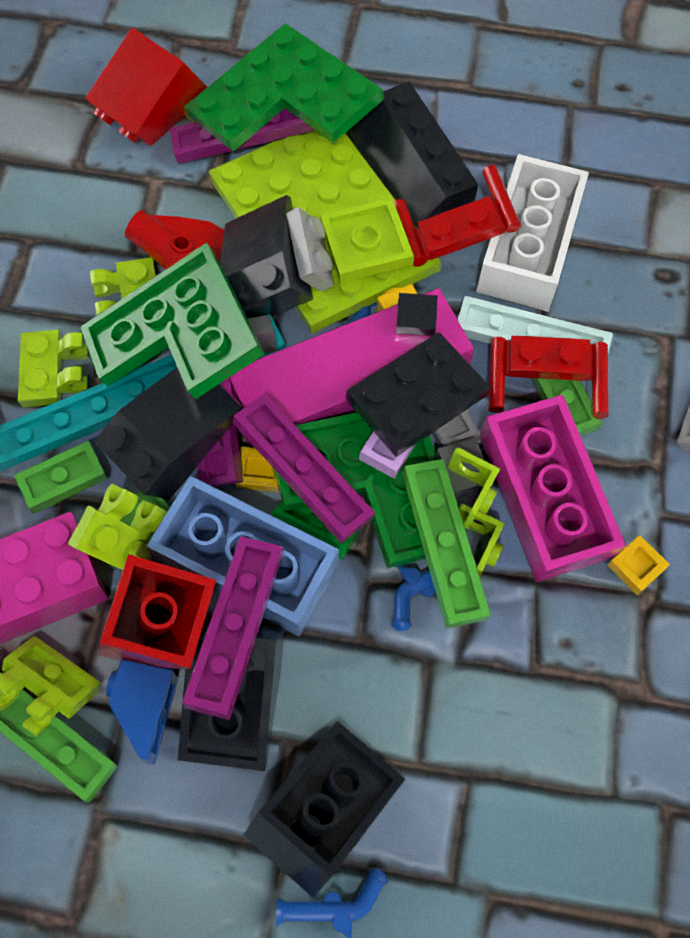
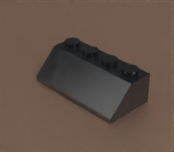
[346,81,478,229]

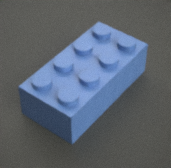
[146,476,339,637]

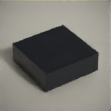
[396,293,438,336]

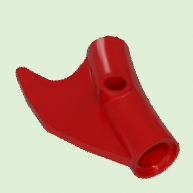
[124,210,224,270]

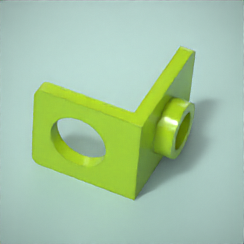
[448,448,500,529]
[459,504,505,577]

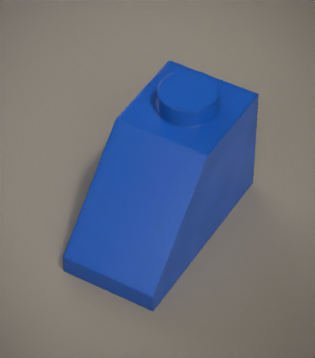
[106,659,179,765]

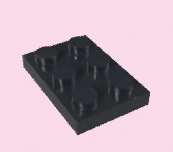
[345,332,491,457]

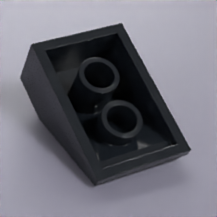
[220,195,313,319]
[94,367,244,500]
[178,620,285,771]
[243,721,405,898]

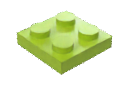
[320,197,414,283]

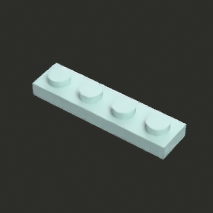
[458,296,613,353]

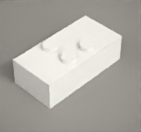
[476,154,589,312]

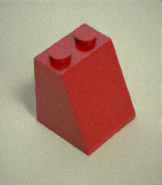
[85,27,207,146]
[100,554,216,669]

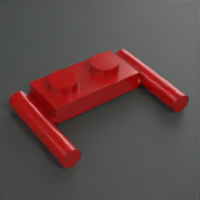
[394,165,521,267]
[488,335,609,419]

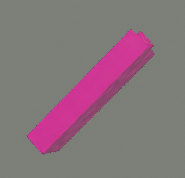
[230,288,474,443]

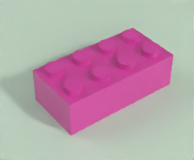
[480,395,626,583]
[0,511,109,644]

